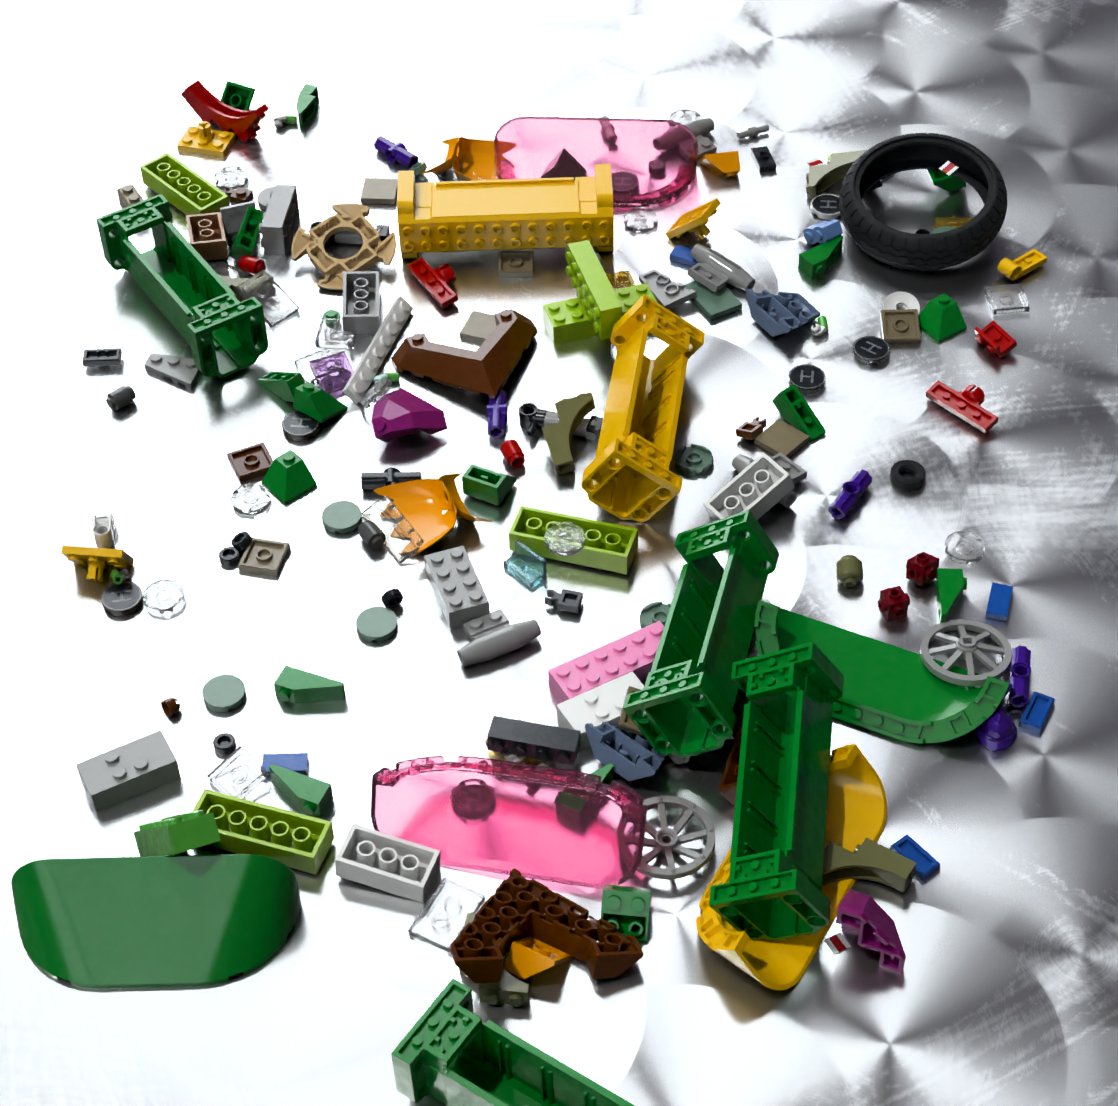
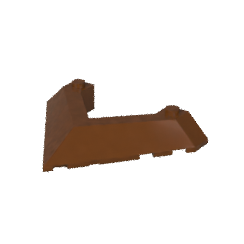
[391,309,537,399]
[449,868,644,984]

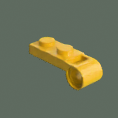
[997,249,1047,281]

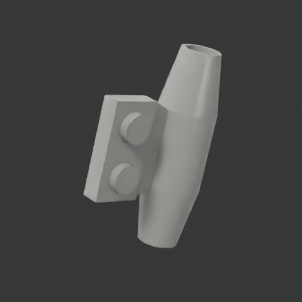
[653,118,717,163]
[687,244,755,292]
[732,452,807,507]
[457,609,541,666]

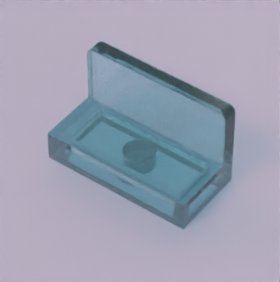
[503,540,547,588]

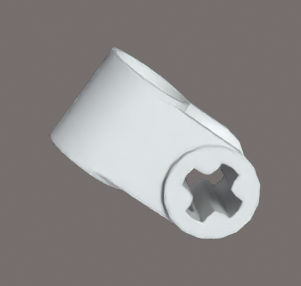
[92,513,115,549]

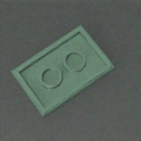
[684,281,742,320]

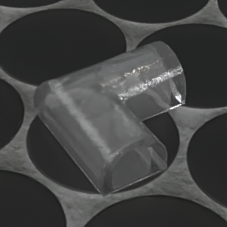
[315,318,355,351]

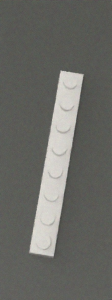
[342,296,413,404]

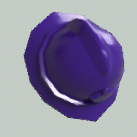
[976,707,1017,752]

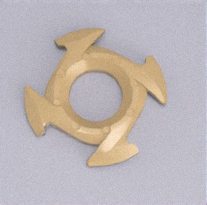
[291,203,397,290]

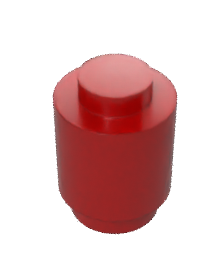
[238,255,266,277]
[500,440,525,468]

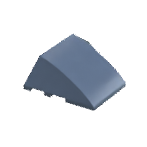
[746,289,821,337]
[585,722,667,781]

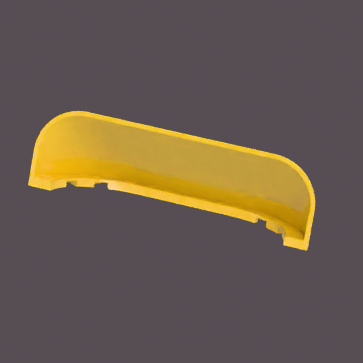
[696,744,887,990]

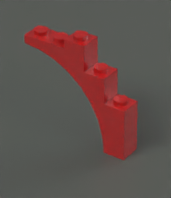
[181,80,269,143]

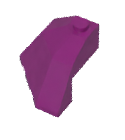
[372,388,447,443]
[836,889,906,974]

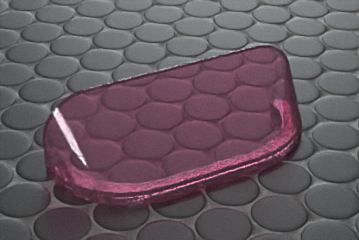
[494,116,698,211]
[371,756,647,889]

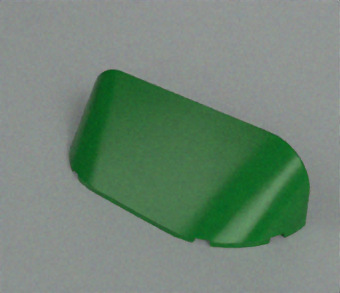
[754,600,1013,744]
[11,854,301,989]

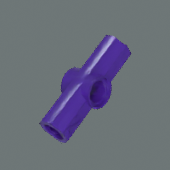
[374,136,419,168]
[487,388,507,438]
[828,470,872,520]
[1009,646,1031,707]

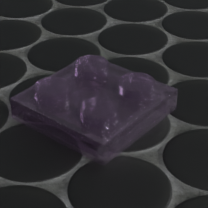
[309,351,354,394]

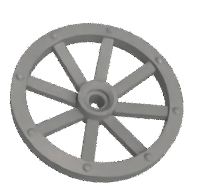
[920,619,1012,686]
[618,796,715,880]

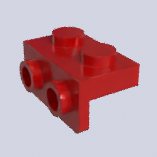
[974,320,1017,359]

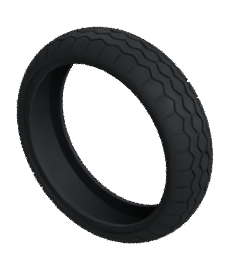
[839,133,1007,271]

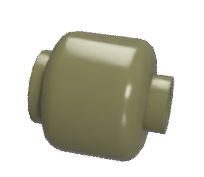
[836,555,863,587]

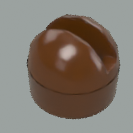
[161,697,180,717]

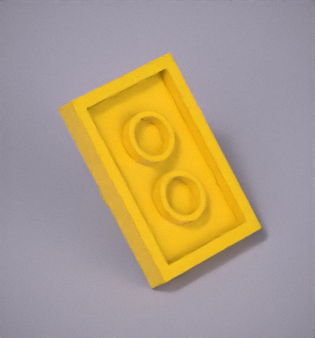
[177,121,236,157]
[665,198,721,240]
[61,545,134,582]

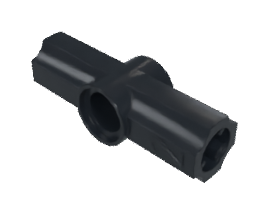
[361,467,422,490]

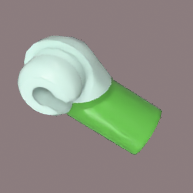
[373,372,399,388]

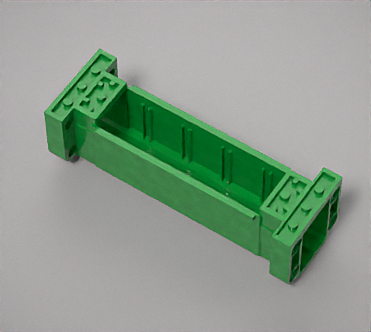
[96,194,269,378]
[623,509,779,758]
[709,642,844,941]
[391,978,635,1106]

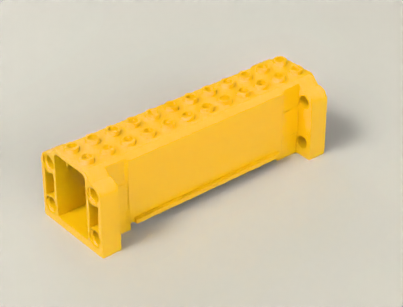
[397,164,614,259]
[581,294,705,522]

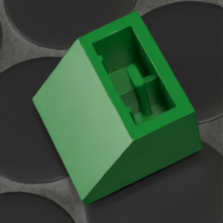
[462,464,517,505]
[601,885,652,941]

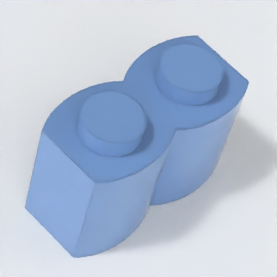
[803,219,843,245]

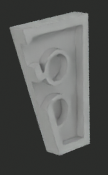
[639,269,697,310]
[144,353,201,390]

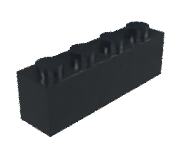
[487,715,581,766]

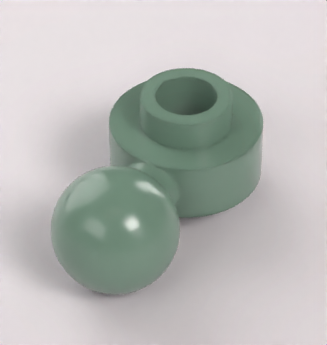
[403,161,428,177]

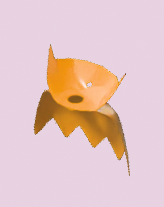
[422,137,518,181]
[373,473,493,557]

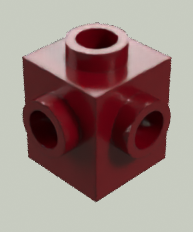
[906,552,940,585]
[878,586,910,622]

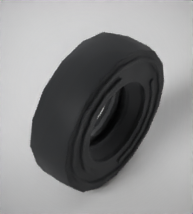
[890,460,926,491]

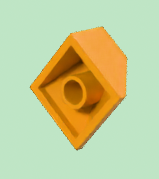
[699,150,741,178]
[504,936,572,980]

